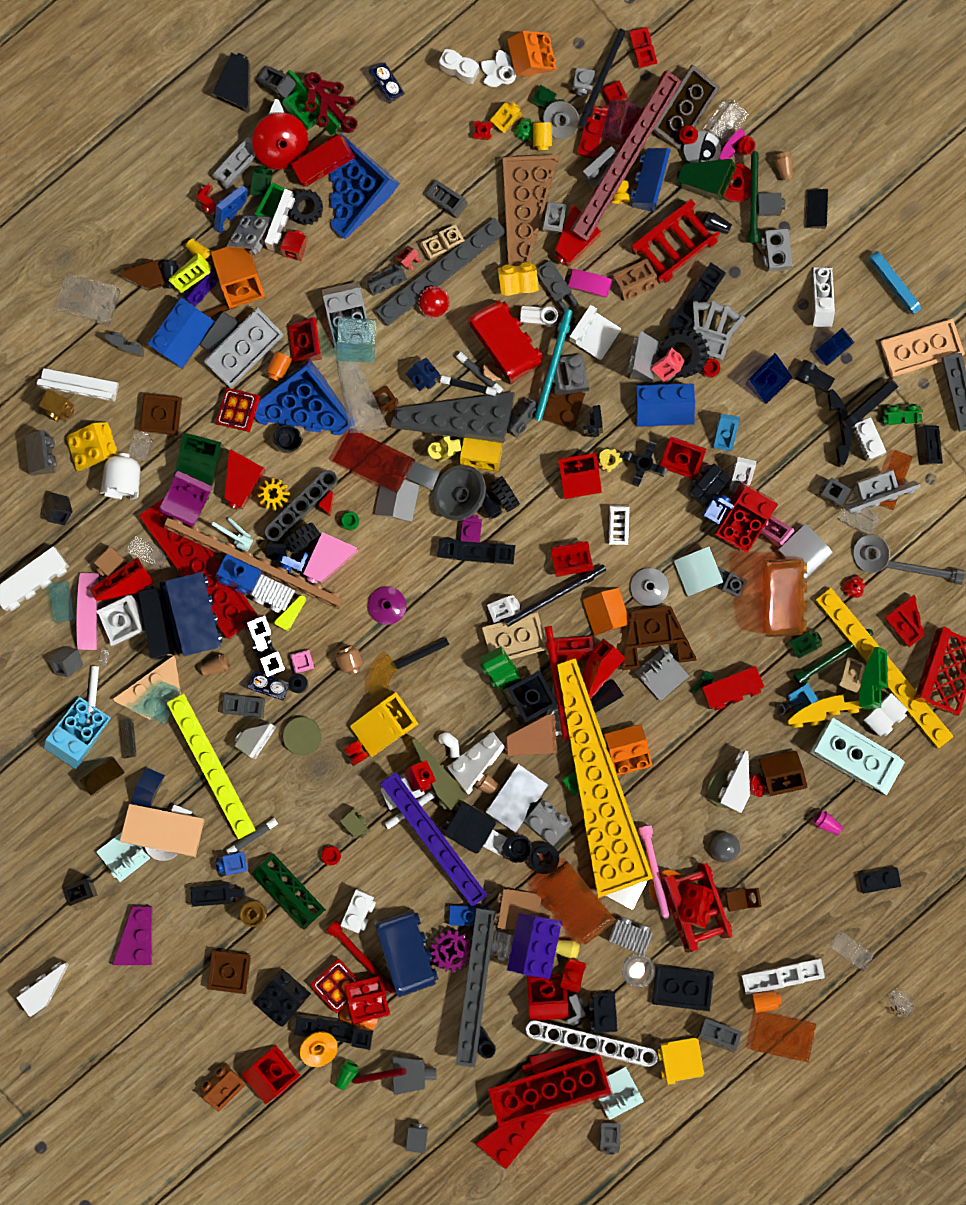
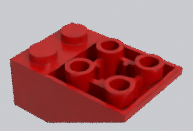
[715,481,778,553]

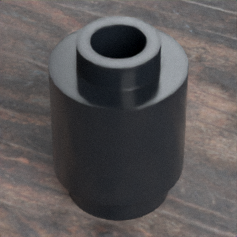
[288,674,309,694]

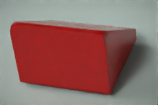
[319,491,334,516]

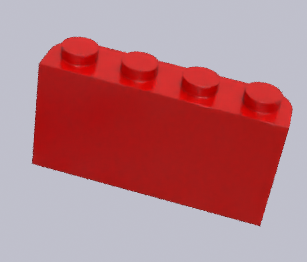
[468,300,543,385]

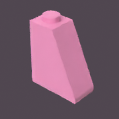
[303,532,358,584]

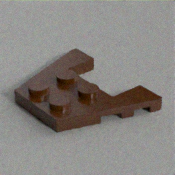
[622,606,697,671]

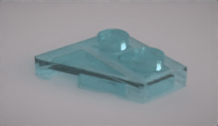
[131,682,181,725]

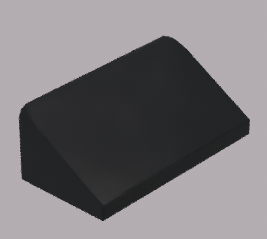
[806,189,828,229]
[915,426,943,466]
[590,680,624,713]

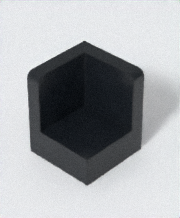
[44,493,73,526]

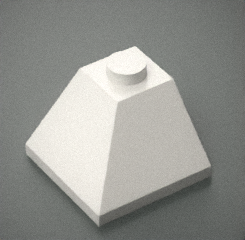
[234,724,276,759]

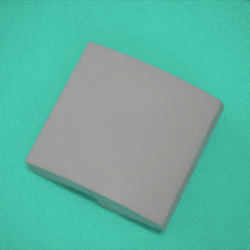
[778,524,833,580]

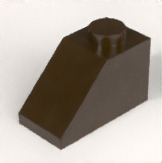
[80,757,125,796]

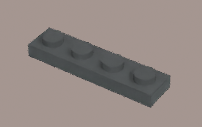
[942,352,966,432]

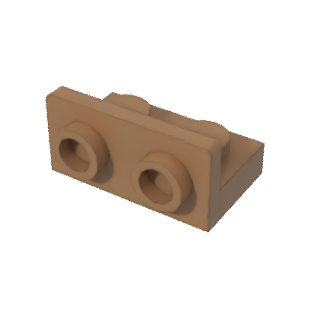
[613,259,659,301]

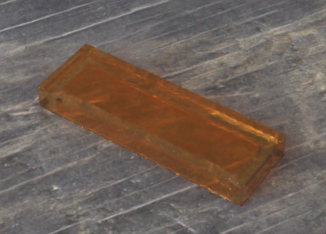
[879,450,913,510]

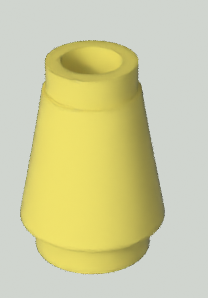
[556,940,580,959]

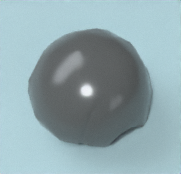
[709,833,740,863]

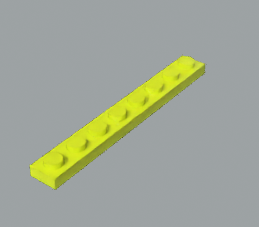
[167,694,256,839]

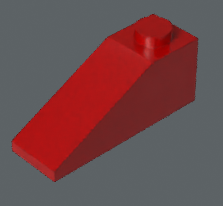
[89,557,154,601]

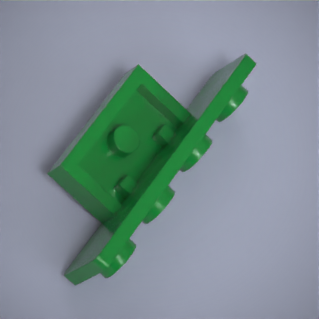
[282,70,340,136]

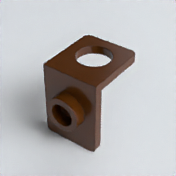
[372,386,399,414]
[725,888,762,912]

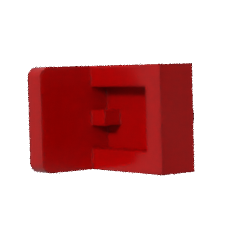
[196,183,216,214]

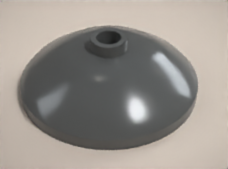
[433,465,486,521]

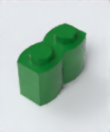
[480,646,521,691]

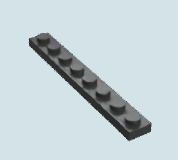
[376,217,506,326]
[456,909,496,1068]

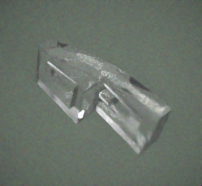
[829,930,874,971]

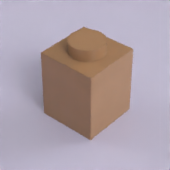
[94,546,127,577]

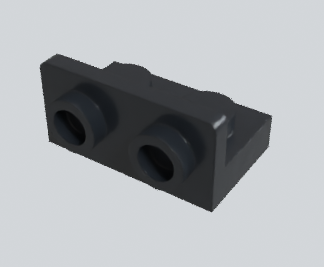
[583,405,603,438]

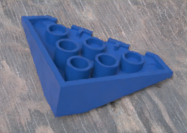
[330,134,400,239]
[255,359,355,435]

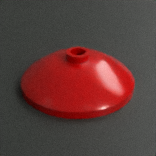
[252,112,309,170]

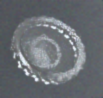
[622,954,655,988]

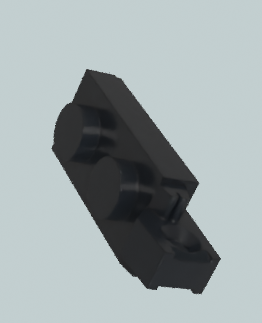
[190,884,245,907]

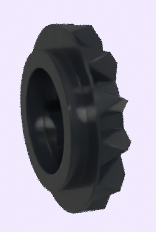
[529,843,559,874]

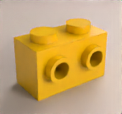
[460,438,502,472]

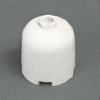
[100,453,141,500]

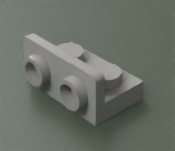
[582,146,616,189]

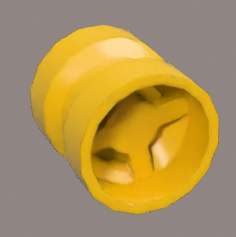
[611,181,630,204]

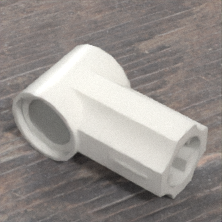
[520,306,558,327]

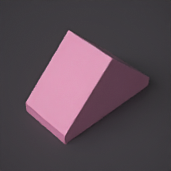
[761,515,794,548]

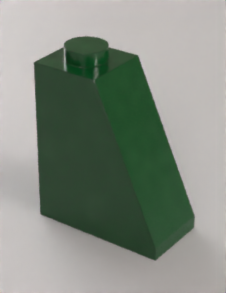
[677,159,737,201]

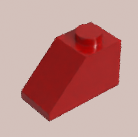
[280,230,307,262]

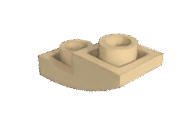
[420,224,464,261]

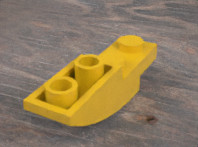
[786,695,862,728]

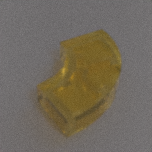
[369,654,398,706]

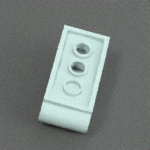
[810,718,905,796]

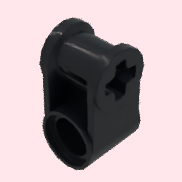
[477,1025,496,1059]

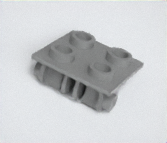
[227,215,272,255]
[635,648,689,701]

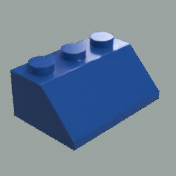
[630,148,671,213]
[148,297,215,368]
[635,383,695,427]

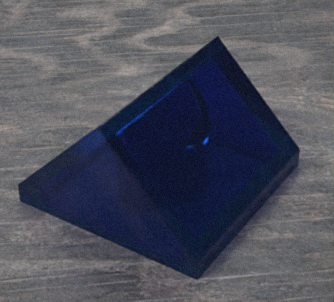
[745,353,793,404]

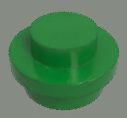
[340,511,359,531]

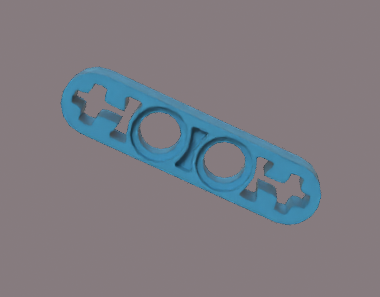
[868,251,921,315]

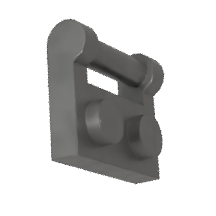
[549,354,589,395]

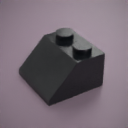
[502,671,558,725]

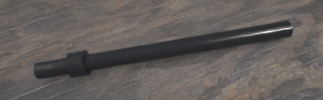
[577,28,626,129]
[504,564,606,627]

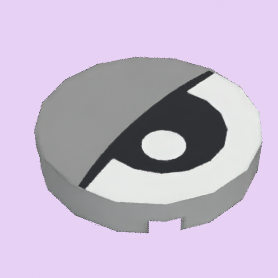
[683,131,721,164]

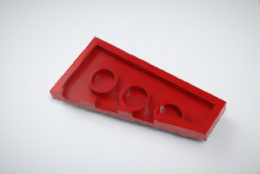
[476,1114,551,1169]

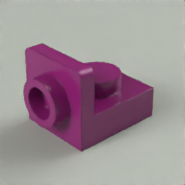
[461,514,482,543]

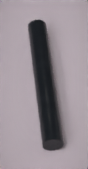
[395,638,450,669]

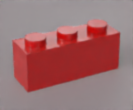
[291,135,355,187]
[701,666,764,711]

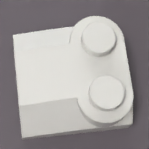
[97,595,146,646]

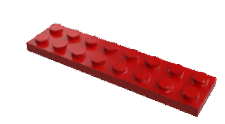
[139,497,258,640]

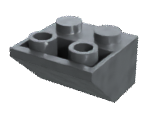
[25,430,57,476]

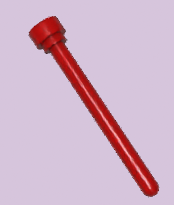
[326,920,396,994]

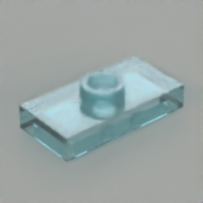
[49,581,75,623]

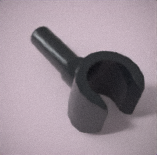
[775,699,803,716]

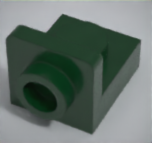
[250,166,272,196]
[789,629,823,659]

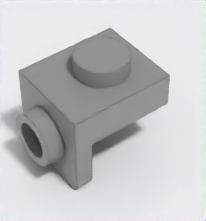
[566,993,585,1025]

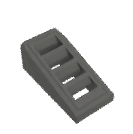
[256,65,296,98]
[425,180,468,218]

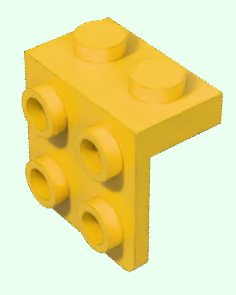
[67,422,118,471]
[657,1038,704,1085]

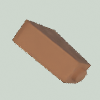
[504,715,557,756]

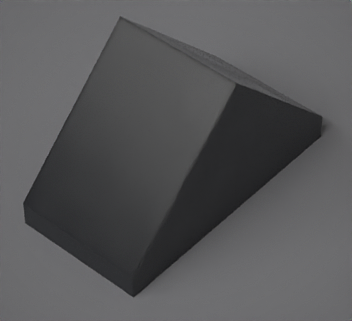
[63,878,98,906]

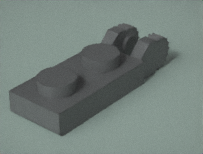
[537,260,579,313]

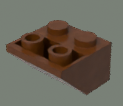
[759,751,808,797]

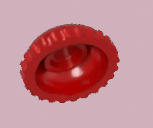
[418,286,450,318]

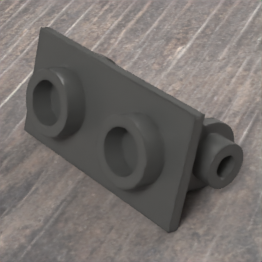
[366,264,407,296]
[507,398,538,438]

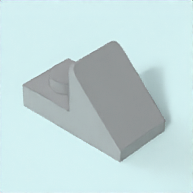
[543,202,567,234]

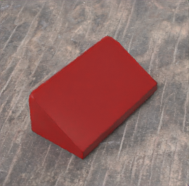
[554,636,594,662]

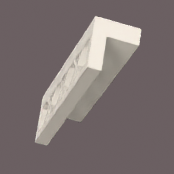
[37,368,119,402]

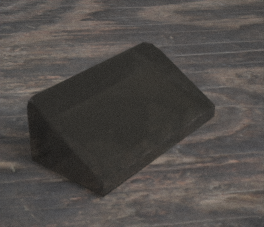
[119,718,137,759]

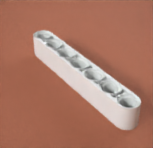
[525,1021,657,1067]

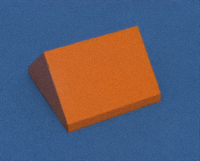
[582,588,630,636]

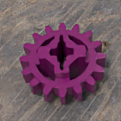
[431,930,471,972]

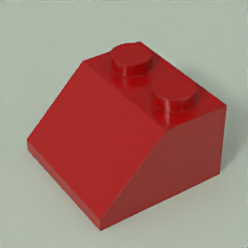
[527,973,568,1021]
[241,1046,301,1105]

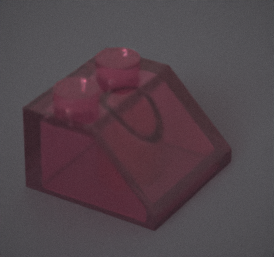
[601,100,641,145]

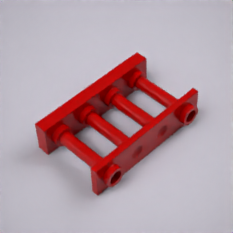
[631,199,720,284]
[661,863,733,953]

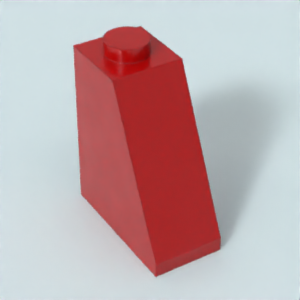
[555,205,601,267]
[224,449,266,510]

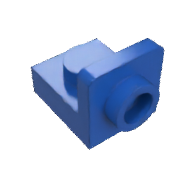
[215,852,248,877]

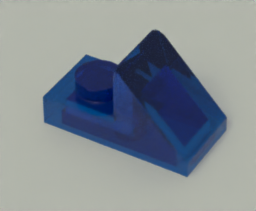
[815,328,855,366]

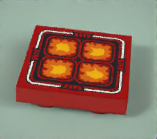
[215,388,261,433]
[311,958,360,1014]

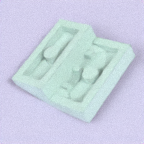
[674,547,723,597]

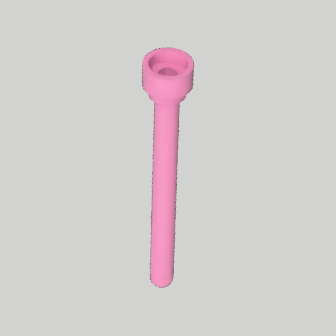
[637,826,669,918]

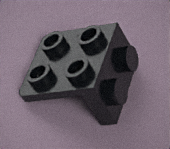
[443,802,496,853]
[254,969,311,1027]

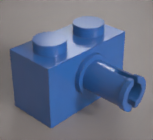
[215,554,261,595]

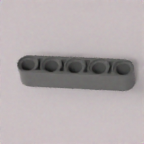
[265,470,338,543]

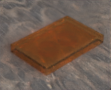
[751,1012,816,1063]

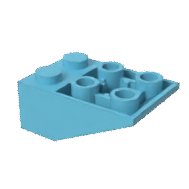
[44,697,111,769]

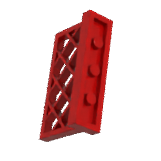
[913,626,966,716]

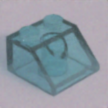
[336,318,376,363]

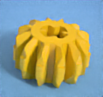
[257,478,290,511]

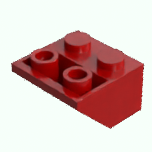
[558,453,602,500]

